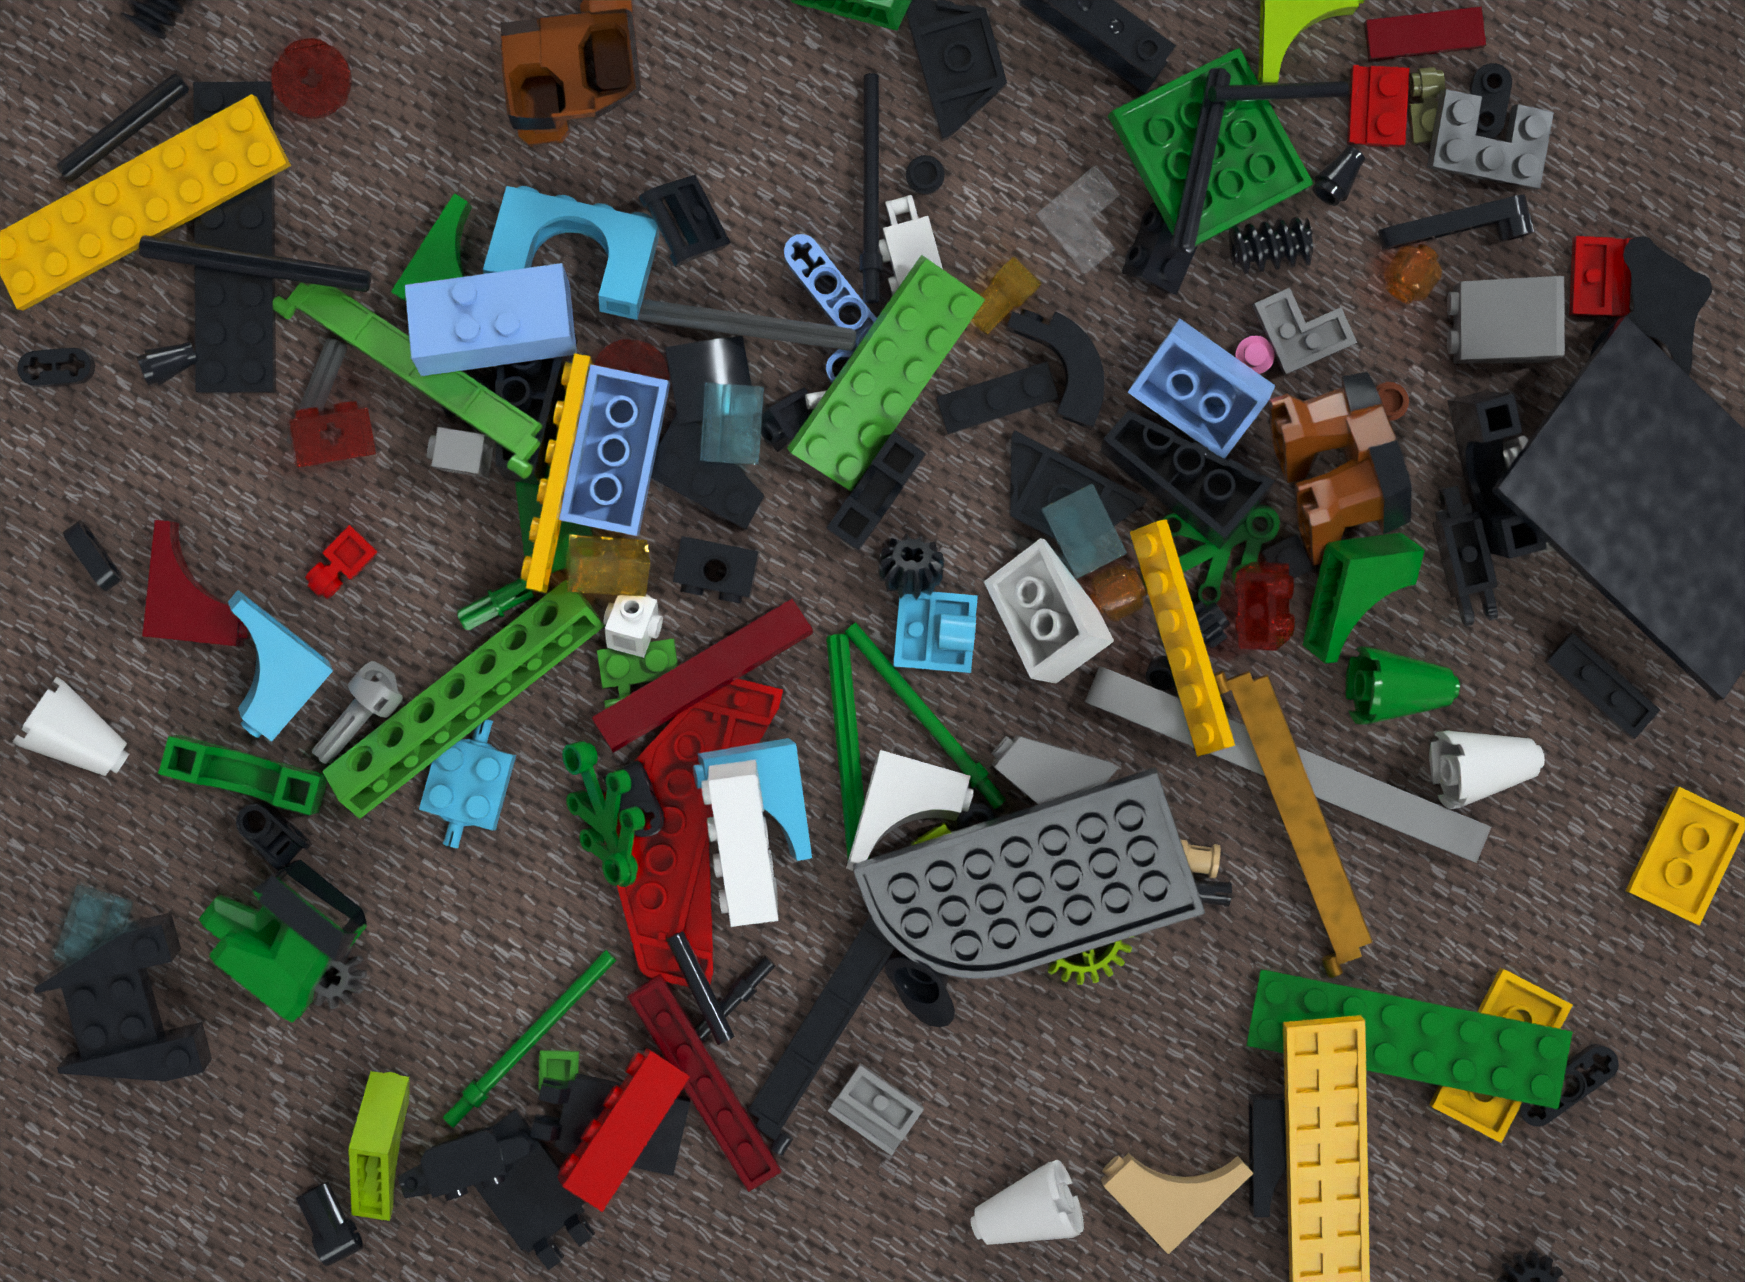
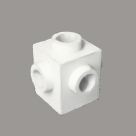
[603,590,663,658]

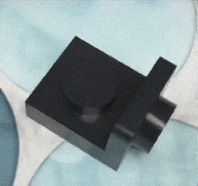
[757,387,814,452]

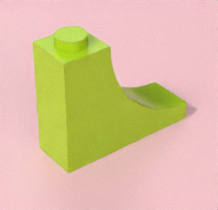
[1258,0,1364,84]
[349,1071,410,1221]

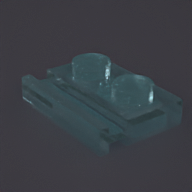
[700,383,764,465]
[1041,483,1127,579]
[53,884,134,963]

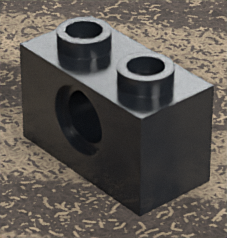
[673,536,760,604]

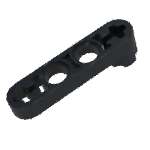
[1378,194,1534,251]

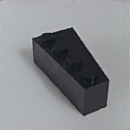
[495,335,578,486]
[1100,410,1275,550]

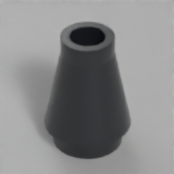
[1312,146,1365,206]
[136,341,198,386]

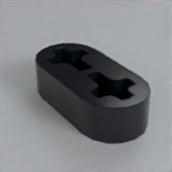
[17,347,95,387]
[63,520,123,591]

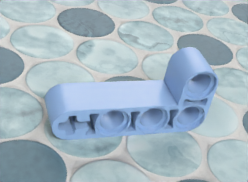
[784,234,877,383]

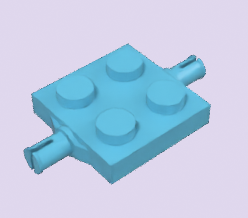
[419,719,516,848]

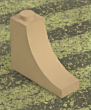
[1101,1153,1253,1254]

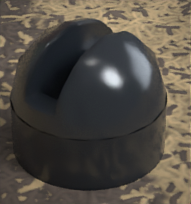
[1145,655,1175,690]

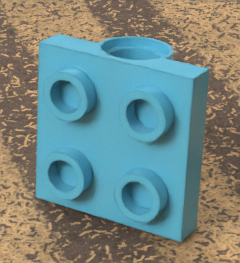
[893,592,978,673]

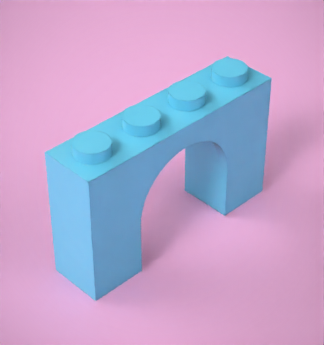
[483,186,659,320]

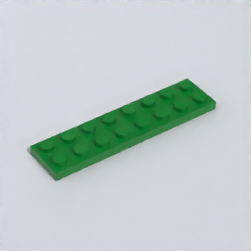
[1246,968,1573,1109]

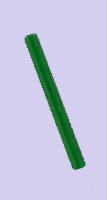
[826,634,870,860]

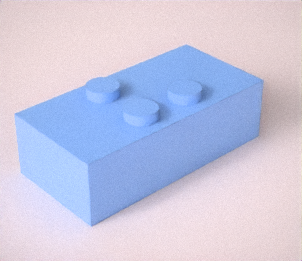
[405,263,577,376]
[559,365,670,536]

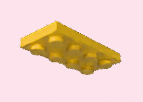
[1429,967,1573,1143]

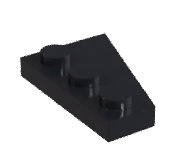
[651,413,765,530]

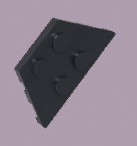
[905,0,1007,141]
[1010,430,1147,552]

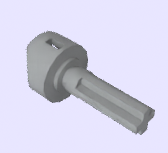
[312,661,403,764]

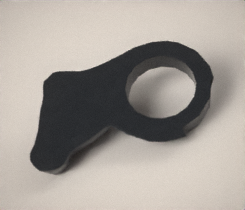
[1589,236,1713,376]

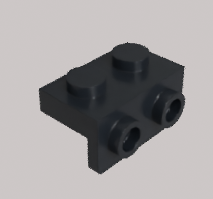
[1122,202,1198,295]

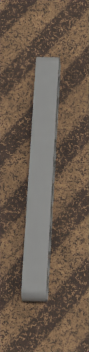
[1085,666,1491,863]

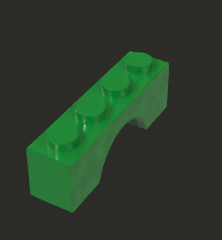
[158,735,328,815]

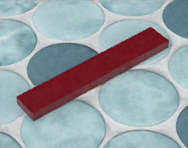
[592,599,813,753]
[627,974,782,1192]

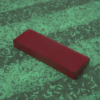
[1364,6,1486,61]

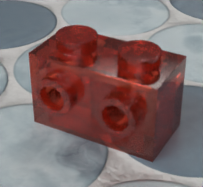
[1235,562,1295,651]

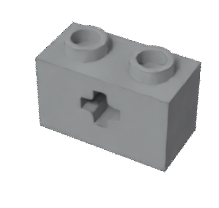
[427,427,495,478]

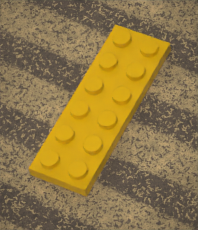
[521,353,594,594]

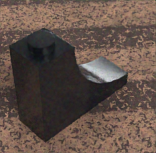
[1248,1094,1287,1217]

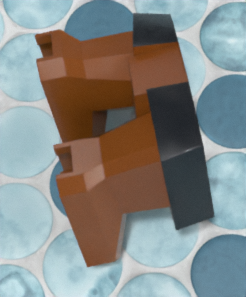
[501,0,641,147]
[1269,372,1412,566]

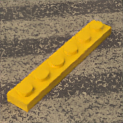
[1130,519,1235,757]

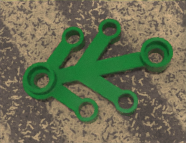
[1141,504,1280,606]
[562,741,645,887]

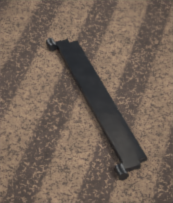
[748,915,896,1156]

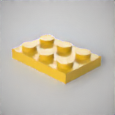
[1625,786,1745,926]

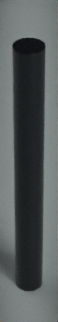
[1208,81,1349,102]

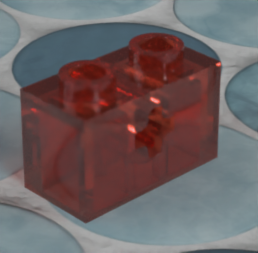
[287,400,376,467]

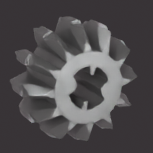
[314,947,367,1009]

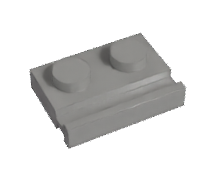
[828,1063,924,1156]

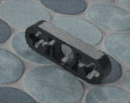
[1518,1044,1619,1127]

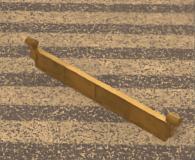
[1214,671,1373,978]

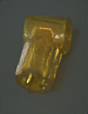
[971,256,1042,336]

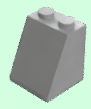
[1447,276,1565,363]
[991,735,1118,805]

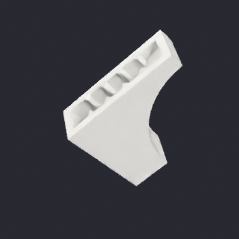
[846,750,974,871]

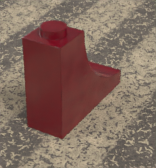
[142,520,251,646]

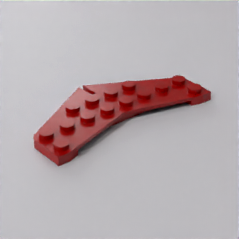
[603,678,784,987]

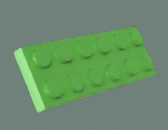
[787,254,986,491]

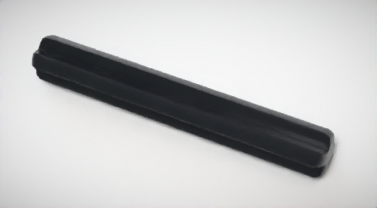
[57,74,189,182]

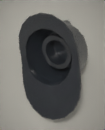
[885,954,955,1028]

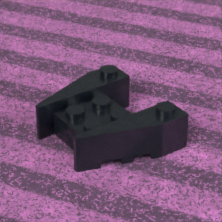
[34,912,212,1082]

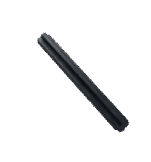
[139,235,371,292]

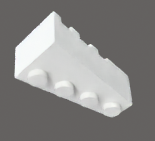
[702,760,778,927]

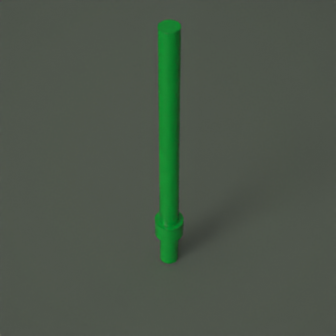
[845,622,1006,809]
[443,950,617,1128]

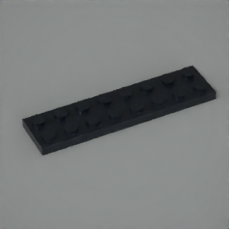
[193,81,276,393]

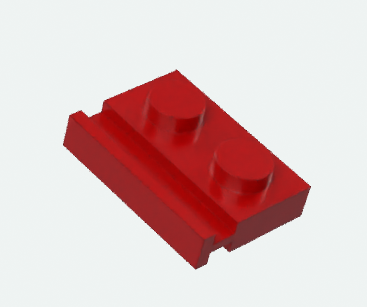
[1347,65,1410,148]
[1569,236,1632,318]

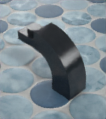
[1006,309,1105,430]

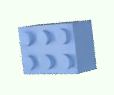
[1128,318,1275,459]

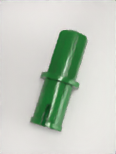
[457,576,535,630]

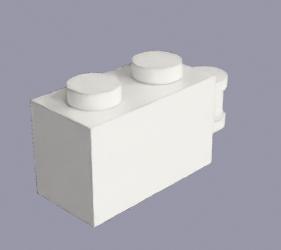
[879,195,943,296]

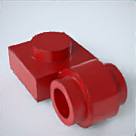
[305,525,379,600]

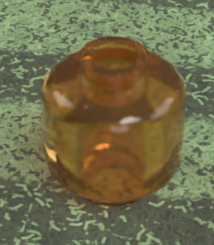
[1384,244,1443,304]
[1088,564,1148,622]

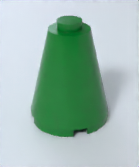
[1346,646,1460,725]

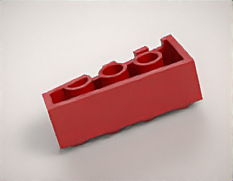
[557,1048,690,1212]

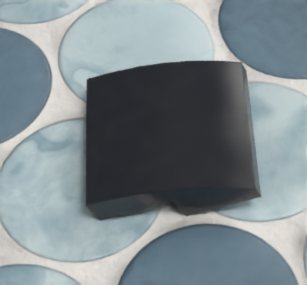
[665,336,757,425]

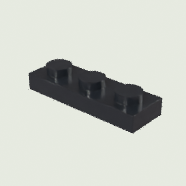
[936,362,1059,435]
[1544,633,1660,739]

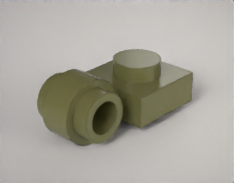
[1408,67,1445,145]

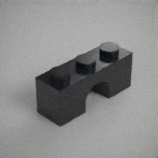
[826,431,926,552]

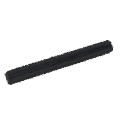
[1171,68,1231,254]

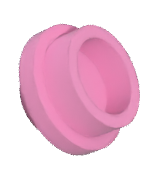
[1235,336,1275,374]

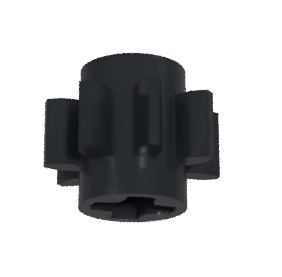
[1193,601,1230,648]

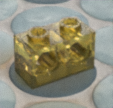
[566,535,650,597]

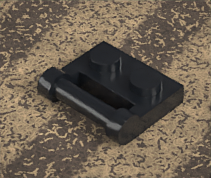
[639,175,731,267]

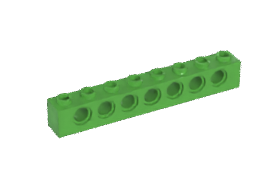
[322,578,605,819]

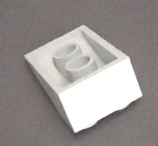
[984,538,1114,683]

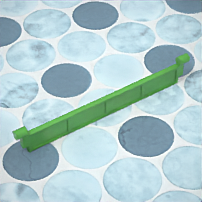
[273,282,542,479]

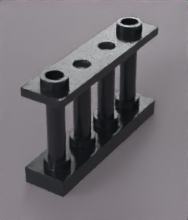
[1019,0,1176,95]

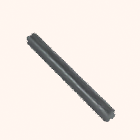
[634,299,856,351]

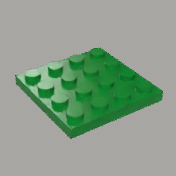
[1107,48,1314,247]

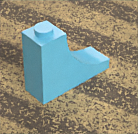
[228,590,333,741]
[693,738,812,861]

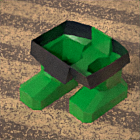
[199,859,367,1023]

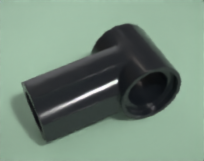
[296,1181,363,1267]

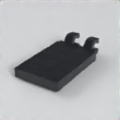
[530,1073,691,1176]
[474,1108,595,1271]

